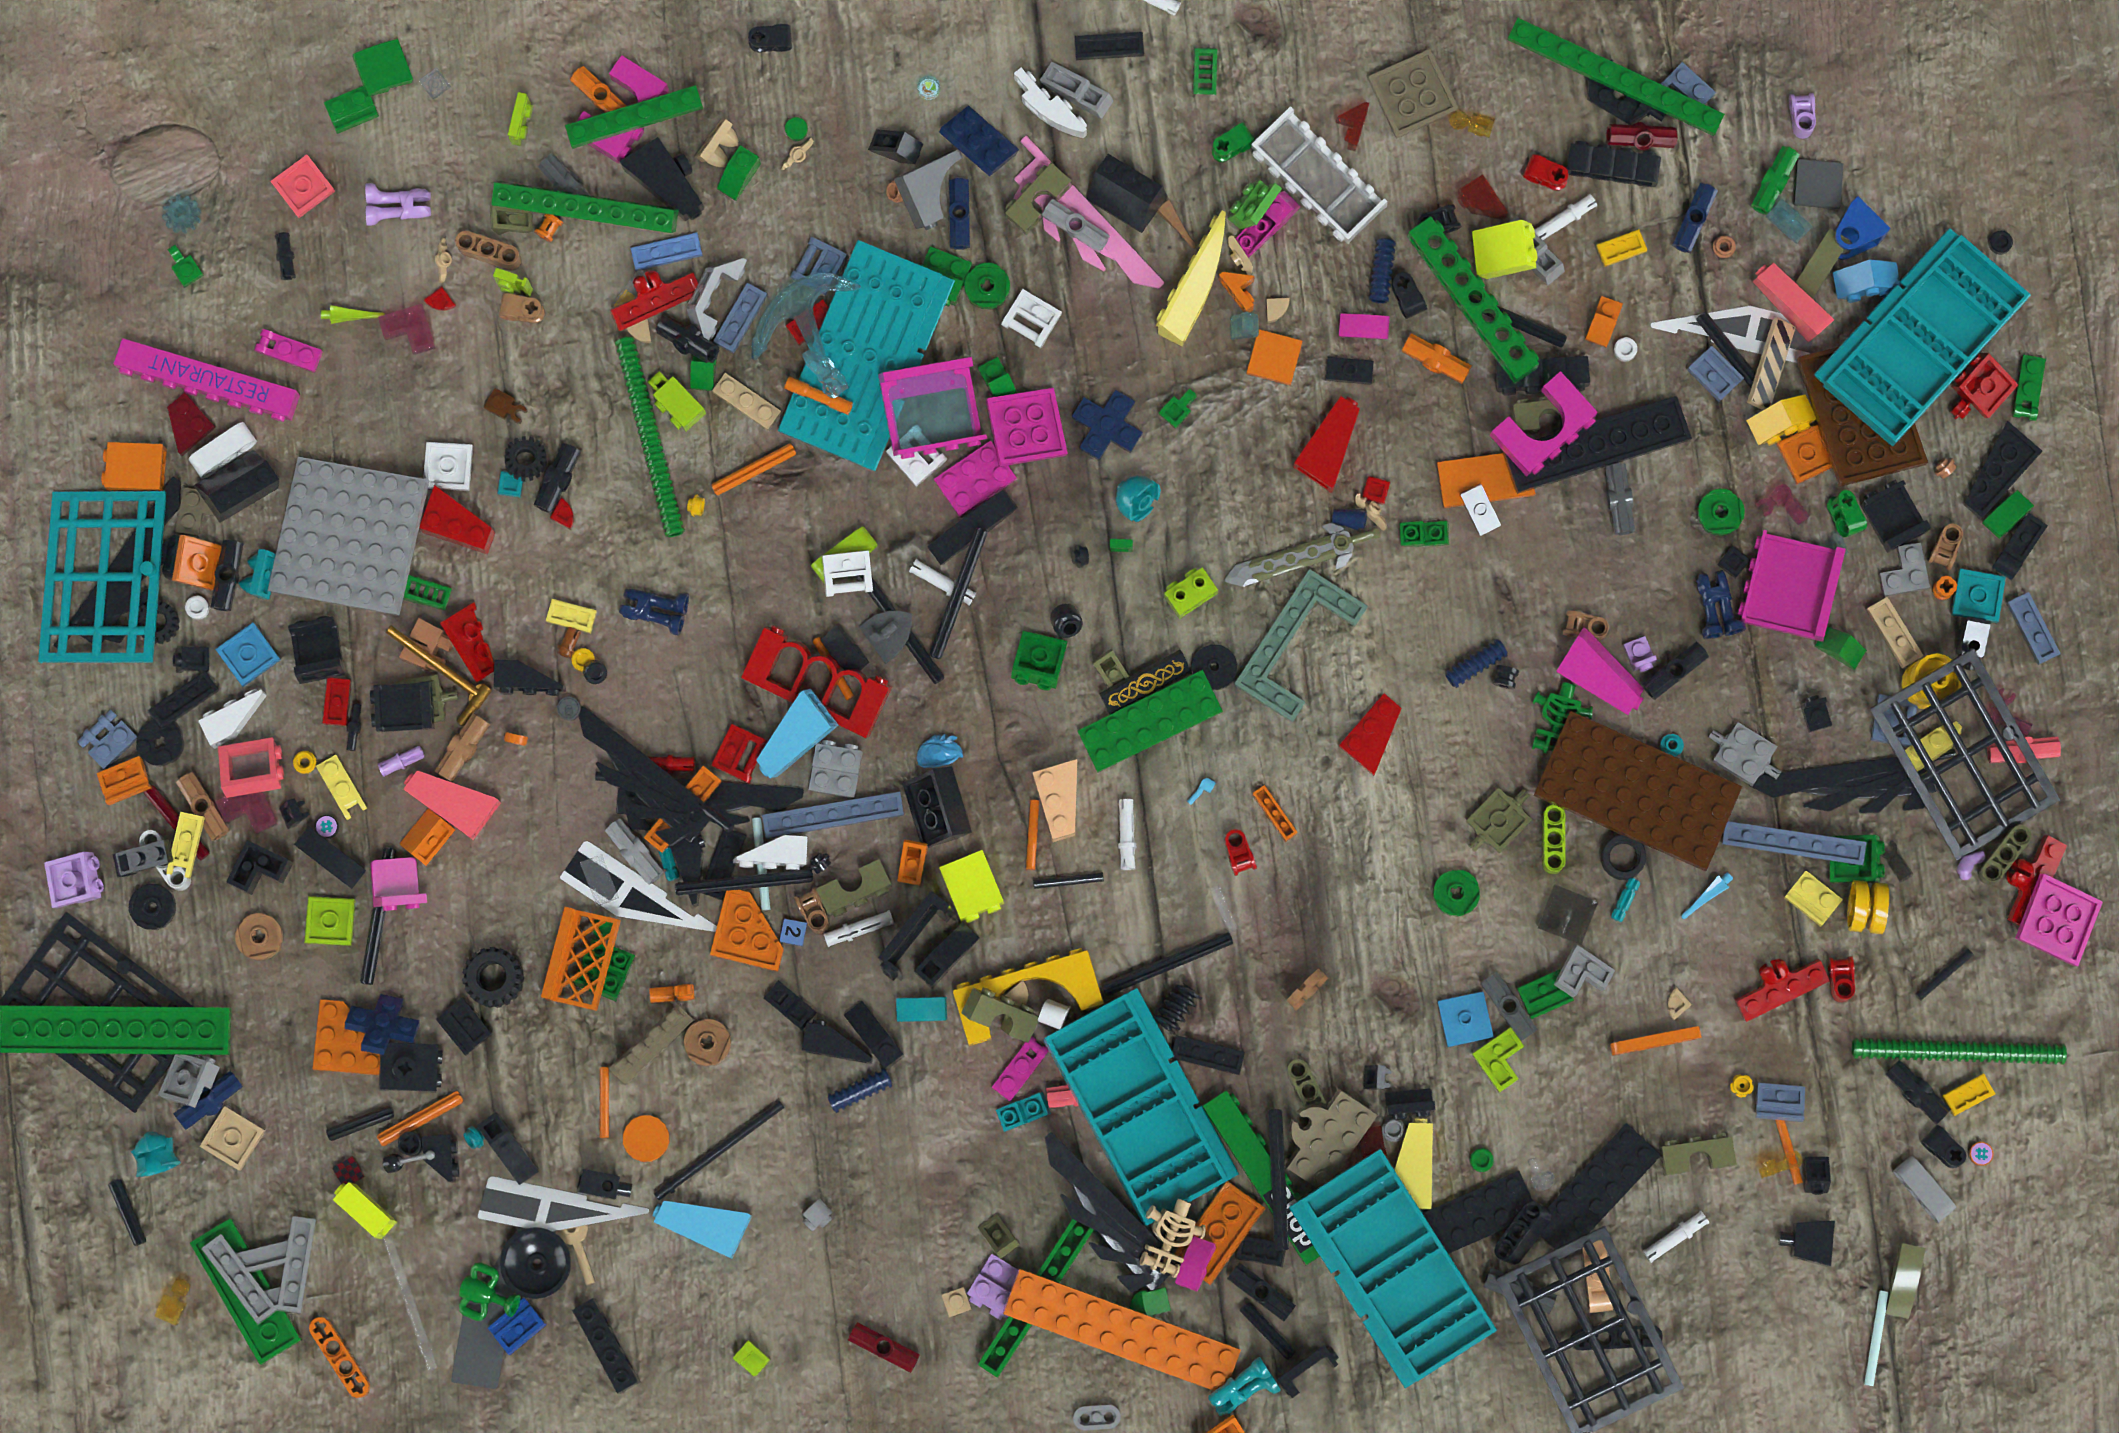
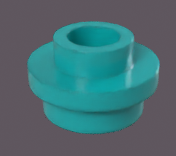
[1660,734,1684,757]
[463,1126,485,1149]

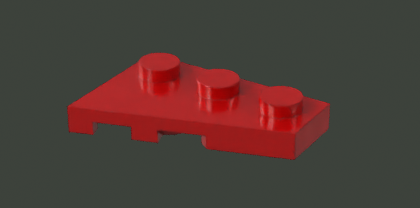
[440,602,494,682]
[1339,693,1402,776]

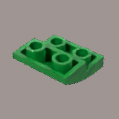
[352,39,413,97]
[573,938,635,1002]

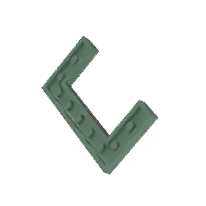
[1234,569,1368,723]

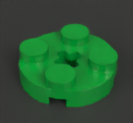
[964,263,1010,309]
[1697,489,1745,536]
[1433,870,1480,917]

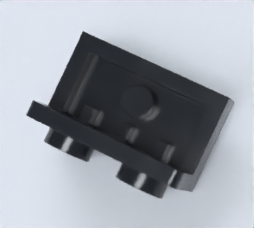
[1385,1088,1436,1120]

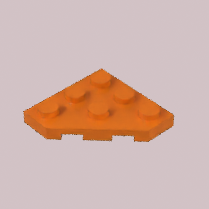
[710,890,784,972]
[313,999,380,1075]

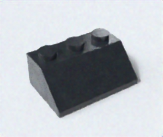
[1086,154,1168,233]
[194,450,279,523]
[902,766,972,848]

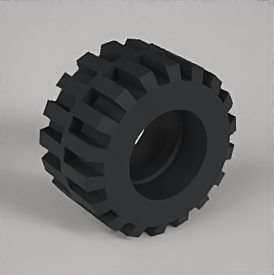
[462,947,524,1008]

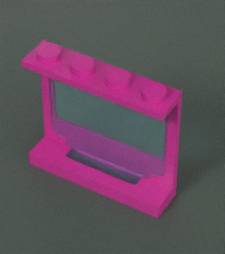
[878,357,987,459]

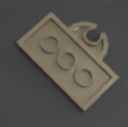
[1285,1089,1378,1188]

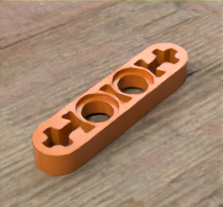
[1610,1026,1702,1056]
[309,1317,370,1398]

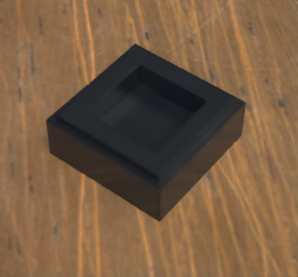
[1717,546,1750,579]

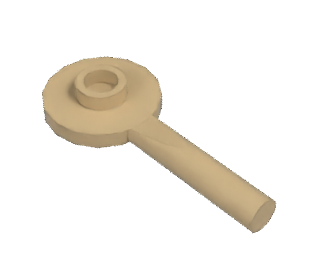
[556,1225,595,1286]

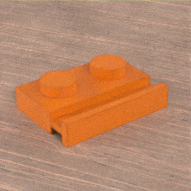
[97,756,151,805]

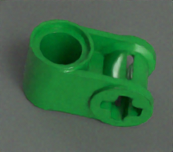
[1212,123,1255,162]
[1827,490,1867,538]

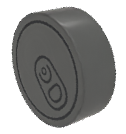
[557,697,581,721]

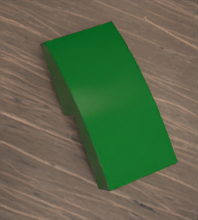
[1982,490,2034,539]
[1400,521,1450,547]

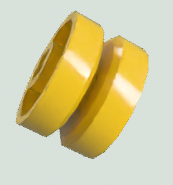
[1902,653,1962,709]
[1847,880,1889,934]

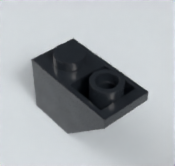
[422,1134,460,1183]

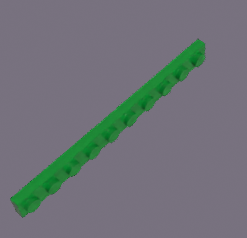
[1507,18,1725,136]

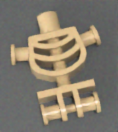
[1139,1199,1206,1278]

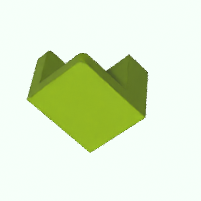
[733,1340,771,1377]

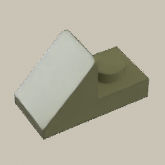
[490,205,533,235]
[1092,649,1129,688]
[978,1214,1019,1259]

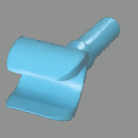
[1187,778,1216,805]

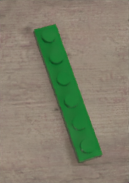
[565,85,703,149]

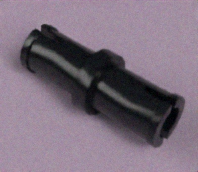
[275,232,296,280]

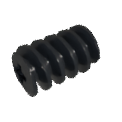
[1153,983,1202,1035]

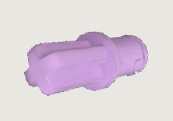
[378,746,424,777]

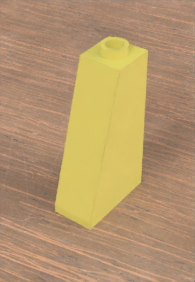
[1394,1119,1433,1210]

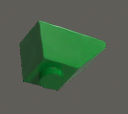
[717,145,761,201]

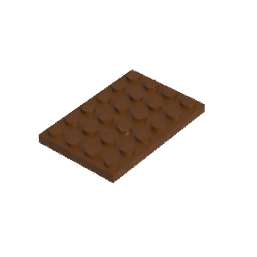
[1797,347,1928,487]

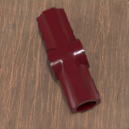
[1606,122,1678,150]
[848,1322,920,1373]

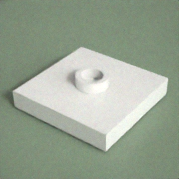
[423,442,473,491]

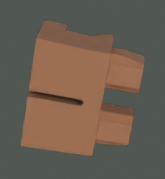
[399,618,454,672]

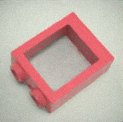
[218,737,284,798]

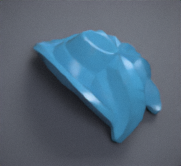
[916,734,963,768]

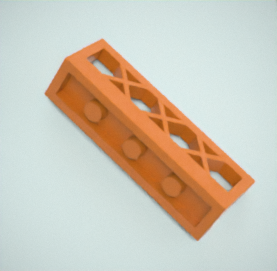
[644,766,722,853]

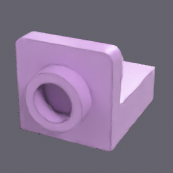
[1623,636,1657,672]

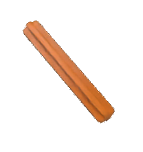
[711,444,796,495]
[377,1091,463,1146]

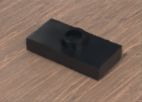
[1326,357,1374,385]
[1236,1236,1286,1268]

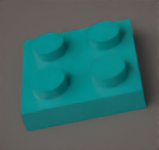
[1951,569,2006,623]

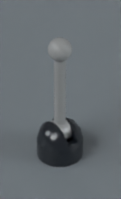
[383,1150,435,1173]

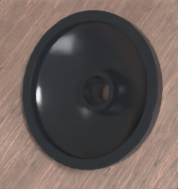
[500,1227,571,1299]

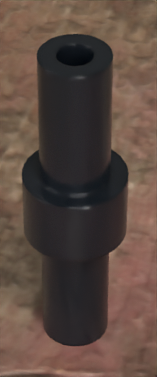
[346,704,362,751]

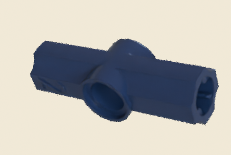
[949,178,970,250]
[1672,183,1718,253]
[173,1070,243,1130]

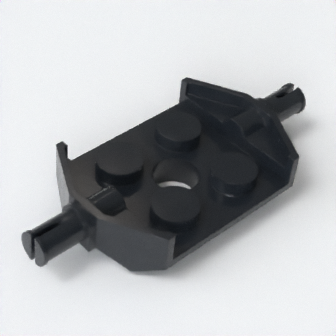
[1585,59,1666,125]

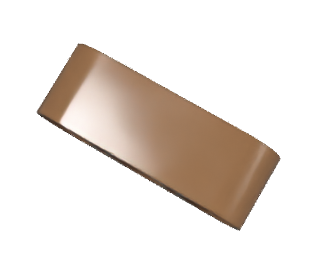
[455,231,521,270]

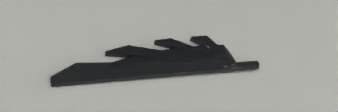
[53,477,181,648]
[578,706,734,846]
[1748,749,1956,814]
[595,771,804,831]
[1045,1132,1181,1292]

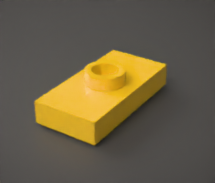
[1596,229,1647,267]
[1942,1073,1995,1116]

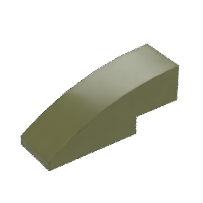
[1796,228,1849,299]
[1885,1243,1926,1319]

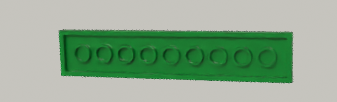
[0,1006,231,1055]

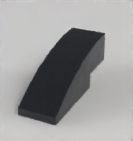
[294,826,366,889]

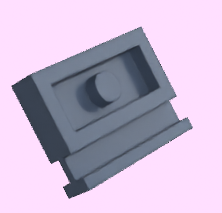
[1687,346,1744,402]
[1756,1083,1805,1122]

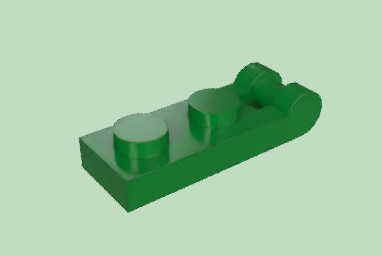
[2012,355,2046,421]

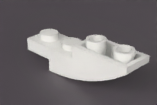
[1014,68,1087,138]

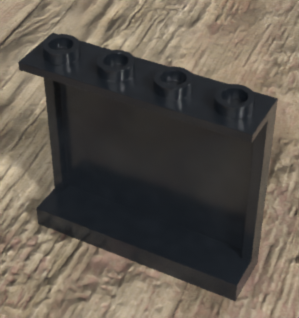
[878,891,953,981]

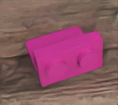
[370,857,427,911]

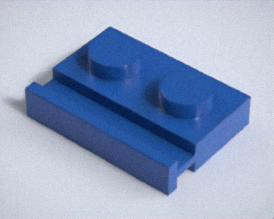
[488,1298,546,1355]

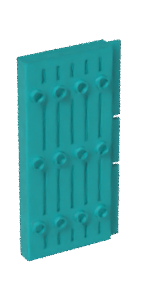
[1814,228,2031,446]
[777,240,955,471]
[1043,988,1239,1226]
[1289,1148,1497,1388]

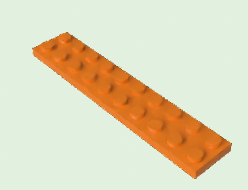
[1003,1268,1241,1391]

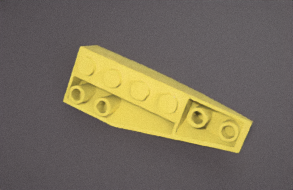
[1156,210,1226,347]

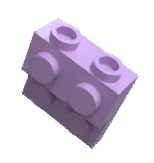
[44,852,104,908]
[967,1254,1018,1320]

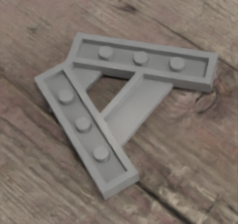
[201,1216,316,1325]

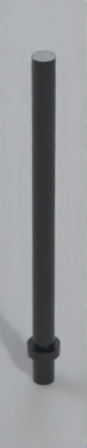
[654,1101,784,1200]

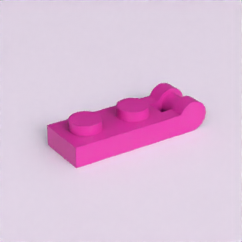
[254,329,323,373]
[992,1036,1049,1102]

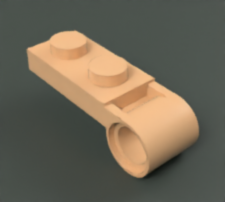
[1582,1240,1613,1313]

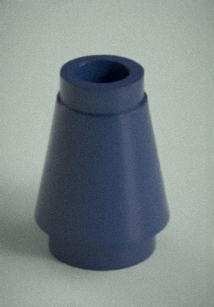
[1332,508,1367,531]

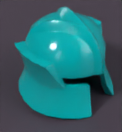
[131,1131,181,1177]

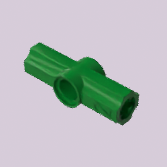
[1750,146,1800,215]

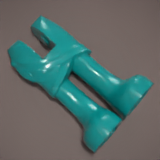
[1208,1357,1281,1416]

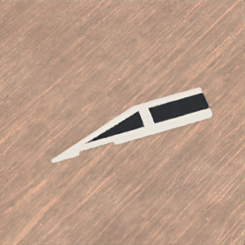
[560,841,717,932]

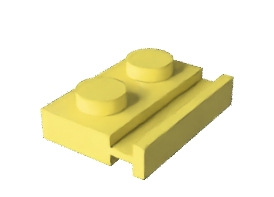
[1784,871,1843,927]

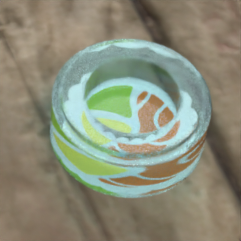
[917,76,940,100]

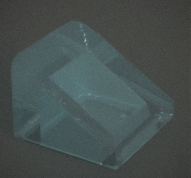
[1231,312,1259,340]

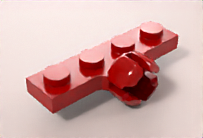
[609,270,698,331]
[2006,835,2067,926]
[1735,959,1830,1022]

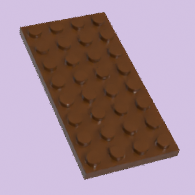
[1533,711,1743,871]

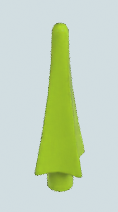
[321,305,385,324]

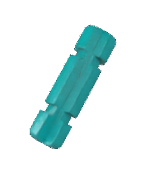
[659,846,679,881]
[1611,878,1640,922]

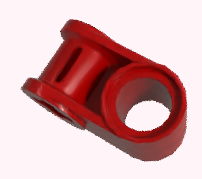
[1523,154,1569,191]
[1224,829,1257,876]
[1827,956,1855,1003]

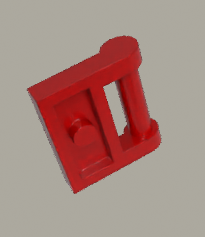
[711,724,768,784]

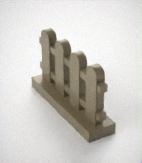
[609,1004,694,1085]

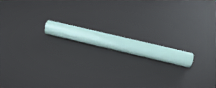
[752,818,771,911]
[1864,1291,1889,1386]

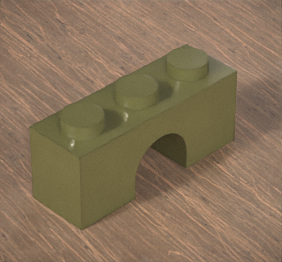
[1005,163,1073,235]
[1511,397,1562,435]
[816,859,892,918]
[961,987,1039,1043]
[1659,1133,1737,1176]

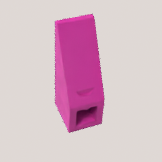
[1235,191,1301,258]

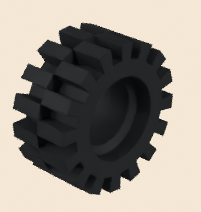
[505,436,547,481]
[138,600,180,644]

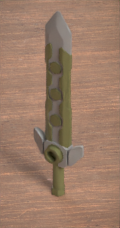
[1225,523,1381,587]

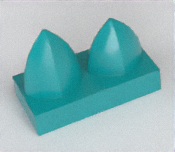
[238,549,276,600]

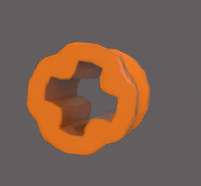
[534,214,563,242]
[1932,576,1957,600]

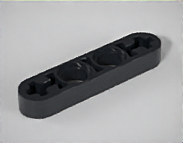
[1570,1326,1663,1351]

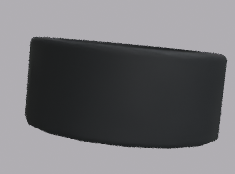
[1601,835,1646,880]

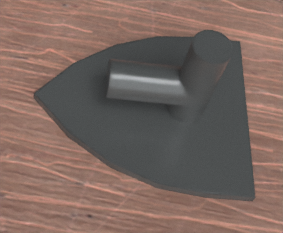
[859,611,912,664]

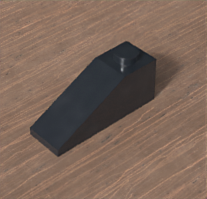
[670,834,706,907]
[844,1001,905,1071]
[802,1019,873,1064]

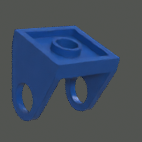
[1835,196,1891,260]

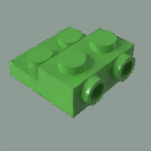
[1227,180,1282,230]

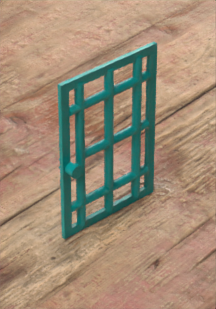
[38,491,167,663]

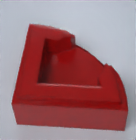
[424,287,456,311]
[550,498,574,530]

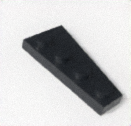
[1963,421,2042,520]

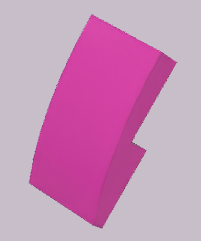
[1339,313,1390,339]
[1175,1236,1216,1291]

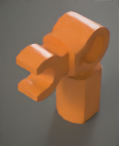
[649,984,695,1004]

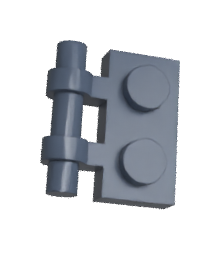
[77,710,137,770]

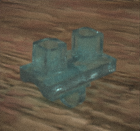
[1766,199,1813,244]

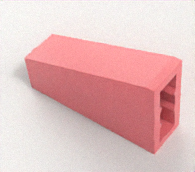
[1753,263,1834,342]
[404,771,501,841]

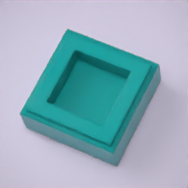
[497,471,524,498]

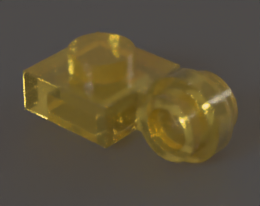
[1450,111,1495,137]
[1759,1151,1803,1179]
[154,1278,191,1326]

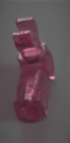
[1756,484,1810,526]
[1989,688,2033,737]

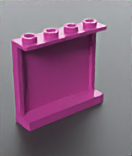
[1738,530,1846,642]

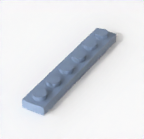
[762,792,904,839]
[1722,821,1867,865]

